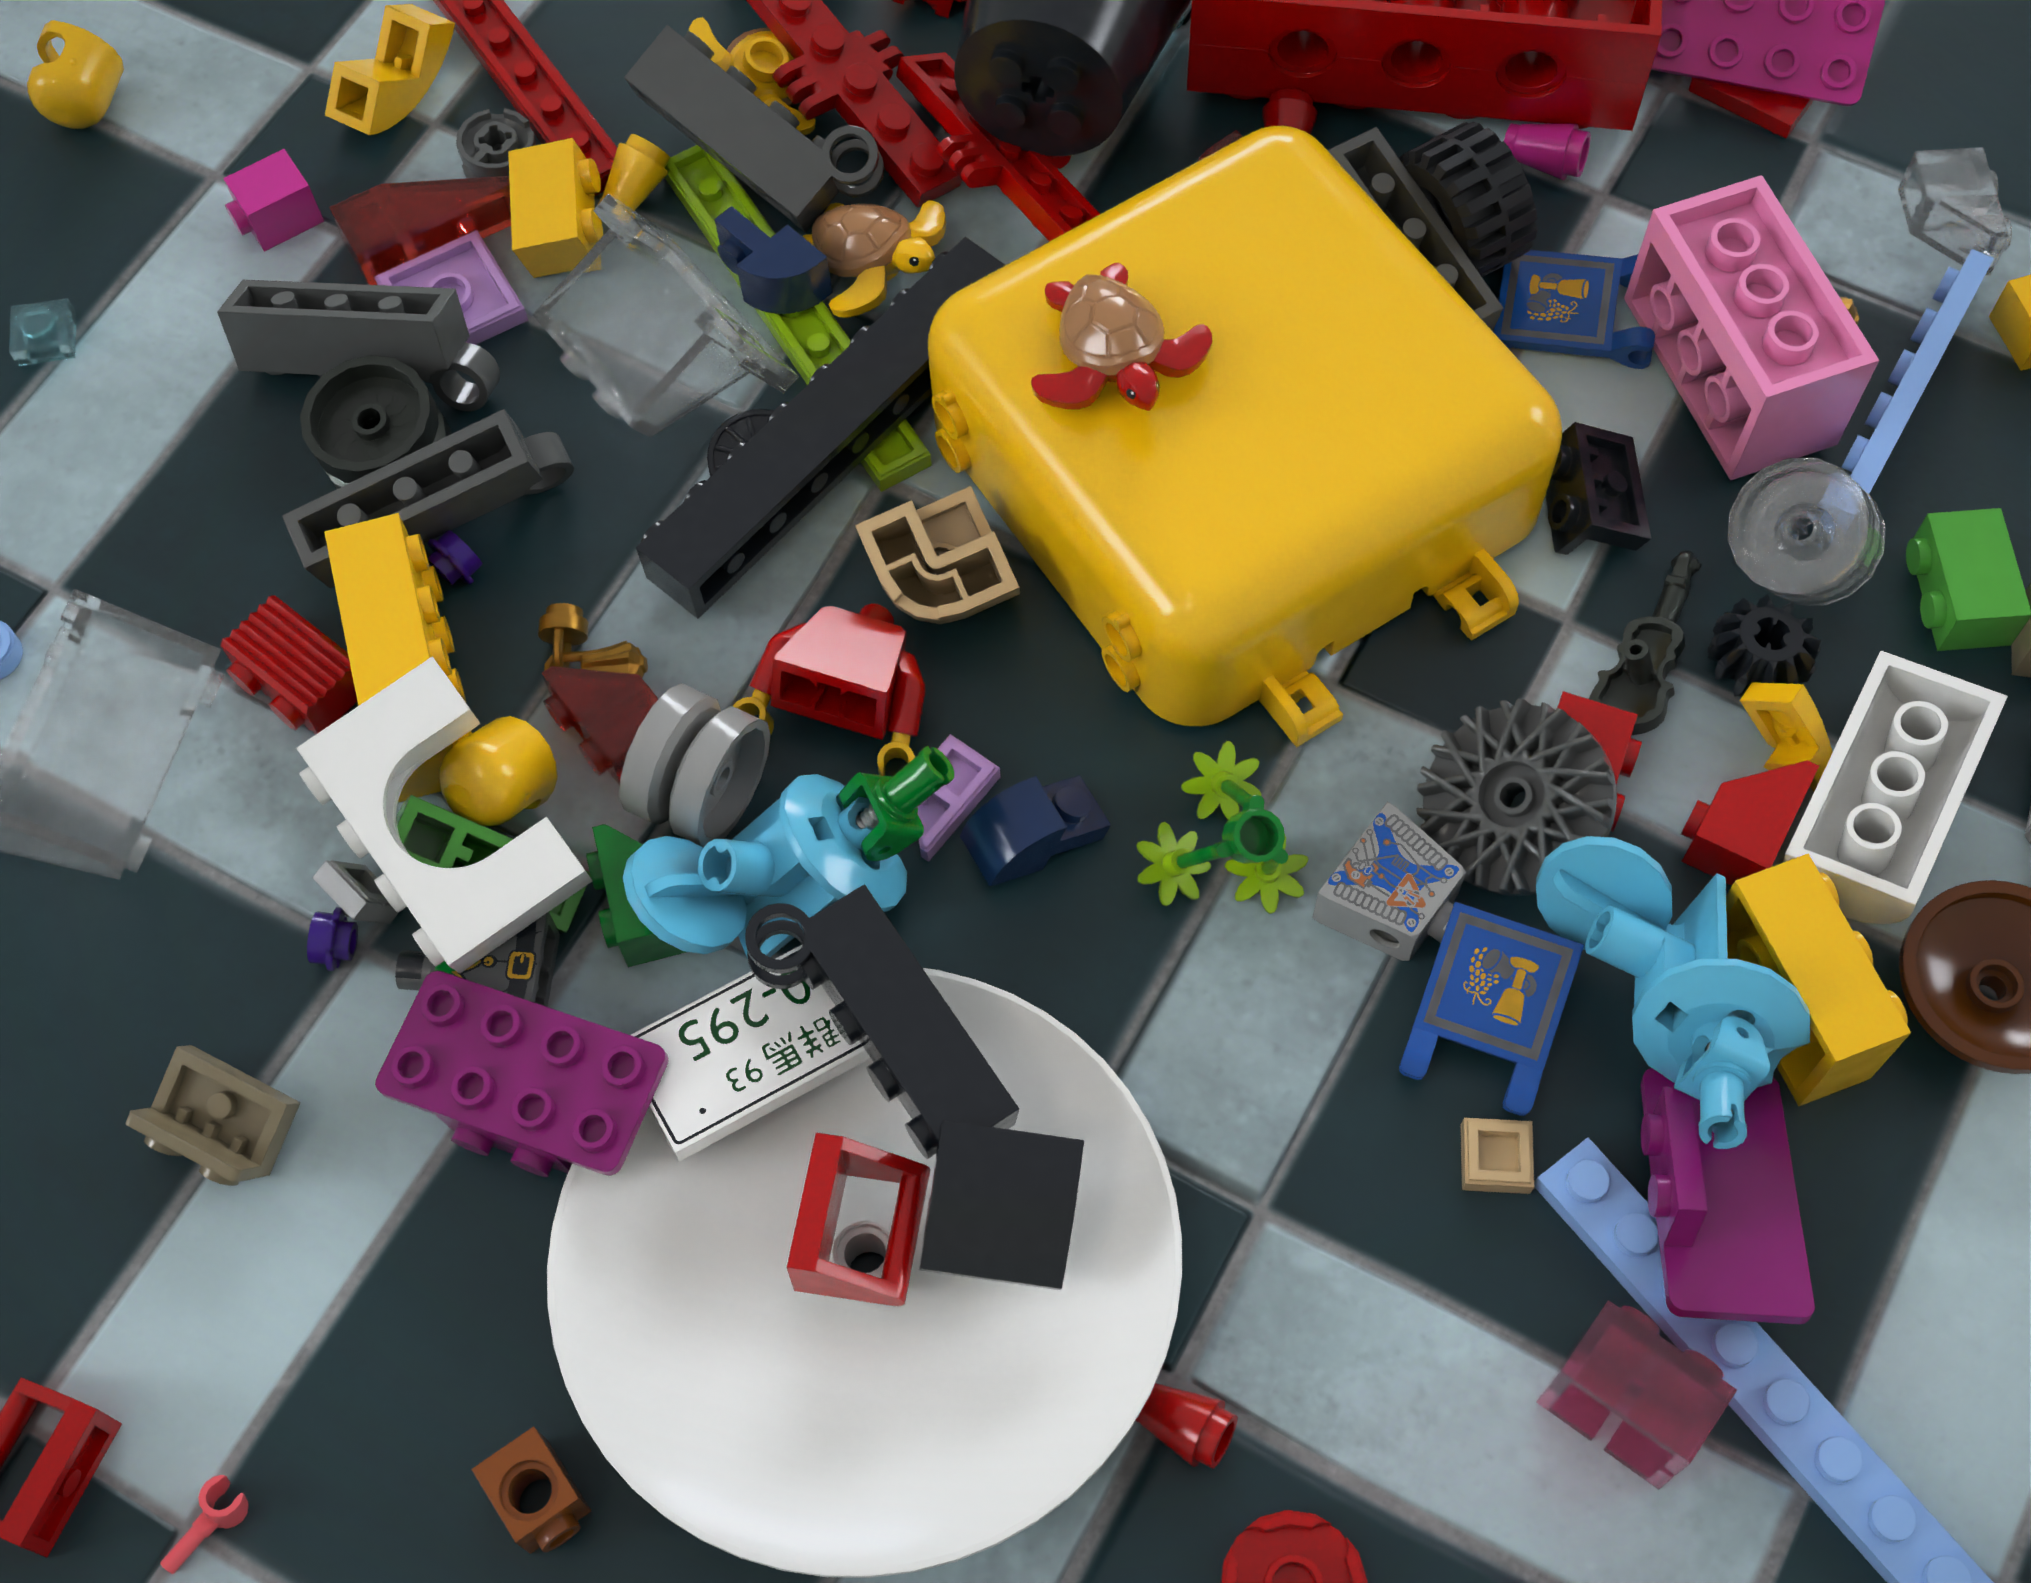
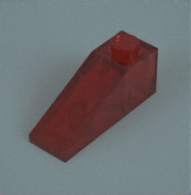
[329,176,511,285]

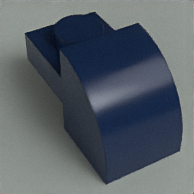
[714,206,833,314]
[960,775,1111,887]

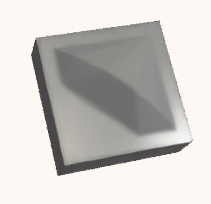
[313,860,399,924]

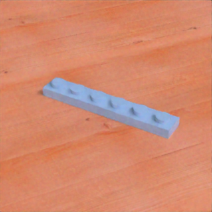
[1817,249,1994,549]

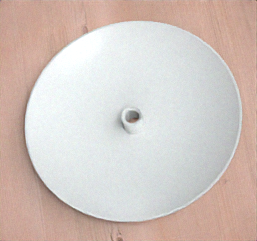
[547,968,1182,1578]

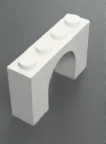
[296,656,593,973]

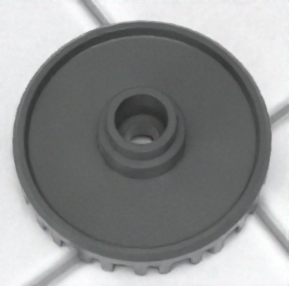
[1416,699,1617,896]

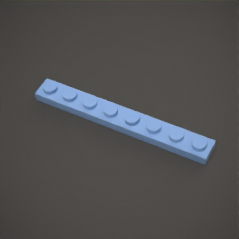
[1534,1137,1994,1583]

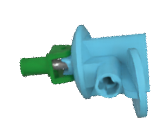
[623,746,955,958]

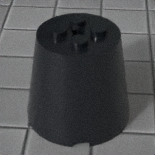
[954,0,1191,156]

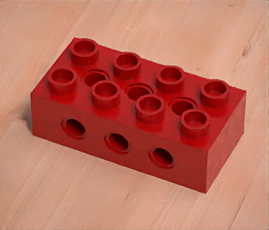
[1187,0,1662,131]

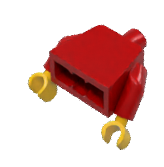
[733,603,926,776]

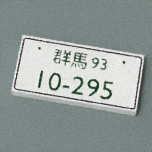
[631,945,870,1162]

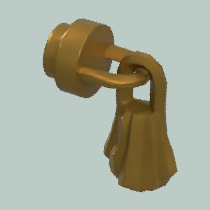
[538,603,648,692]

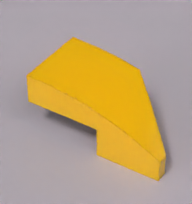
[1739,682,1833,792]

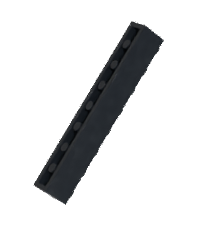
[636,237,1005,619]

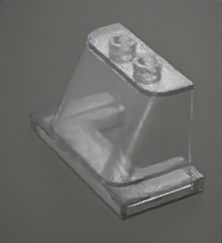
[533,193,799,437]

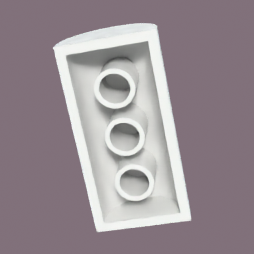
[1783,651,2008,924]

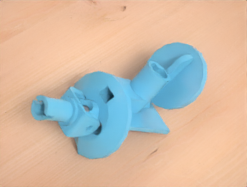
[1536,836,1810,1149]

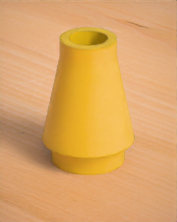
[597,134,670,223]

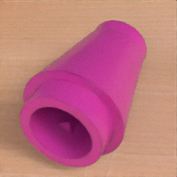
[1504,123,1591,180]

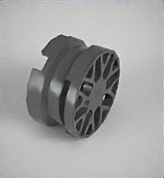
[456,108,536,196]

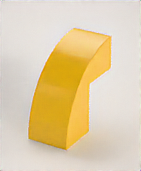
[325,4,455,135]

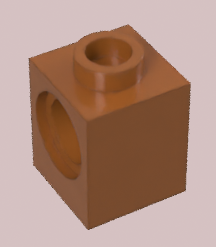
[471,1426,592,1554]

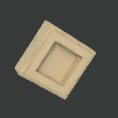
[1461,1118,1534,1194]

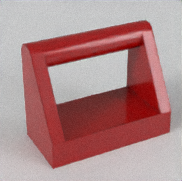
[786,1133,931,1306]
[0,1377,122,1558]

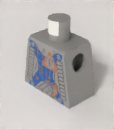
[1312,801,1466,961]

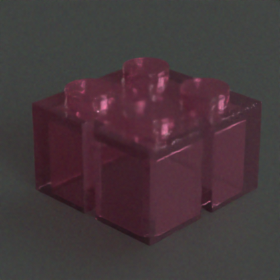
[1536,1300,1737,1490]

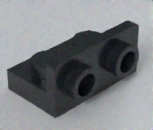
[1546,422,1651,555]

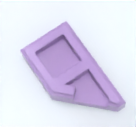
[918,734,1001,862]

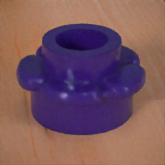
[428,530,483,585]
[307,907,358,971]

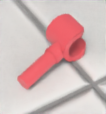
[160,1475,248,1574]

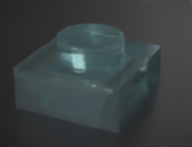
[9,298,76,366]

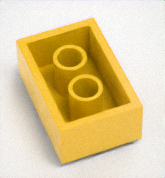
[1726,853,1911,1106]

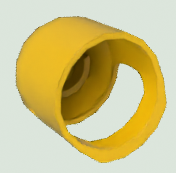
[27,20,124,129]
[439,716,558,826]

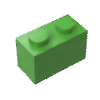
[1906,508,2031,651]

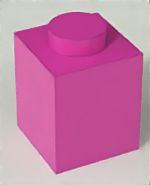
[223,149,324,252]

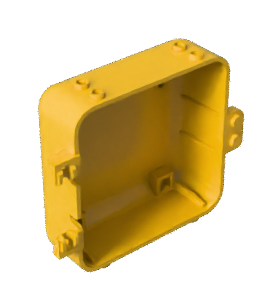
[928,126,1562,748]

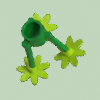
[1136,741,1309,914]

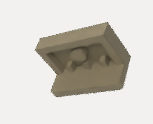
[125,1045,301,1186]

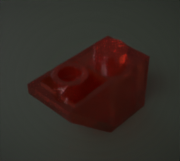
[541,666,658,786]

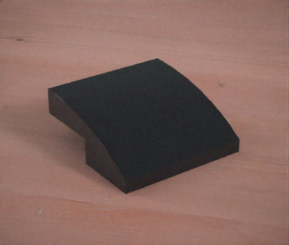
[919,1120,1084,1290]

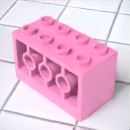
[1624,175,1880,481]

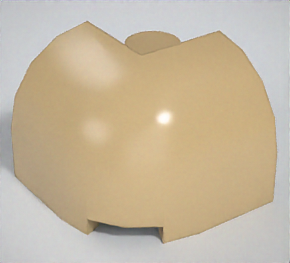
[855,486,1020,624]

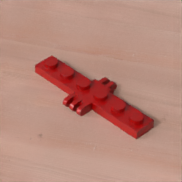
[746,0,962,208]
[896,52,1100,242]

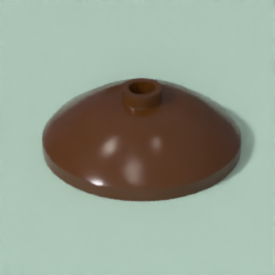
[1899,880,2031,1074]

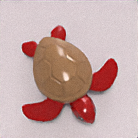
[1031,262,1213,411]

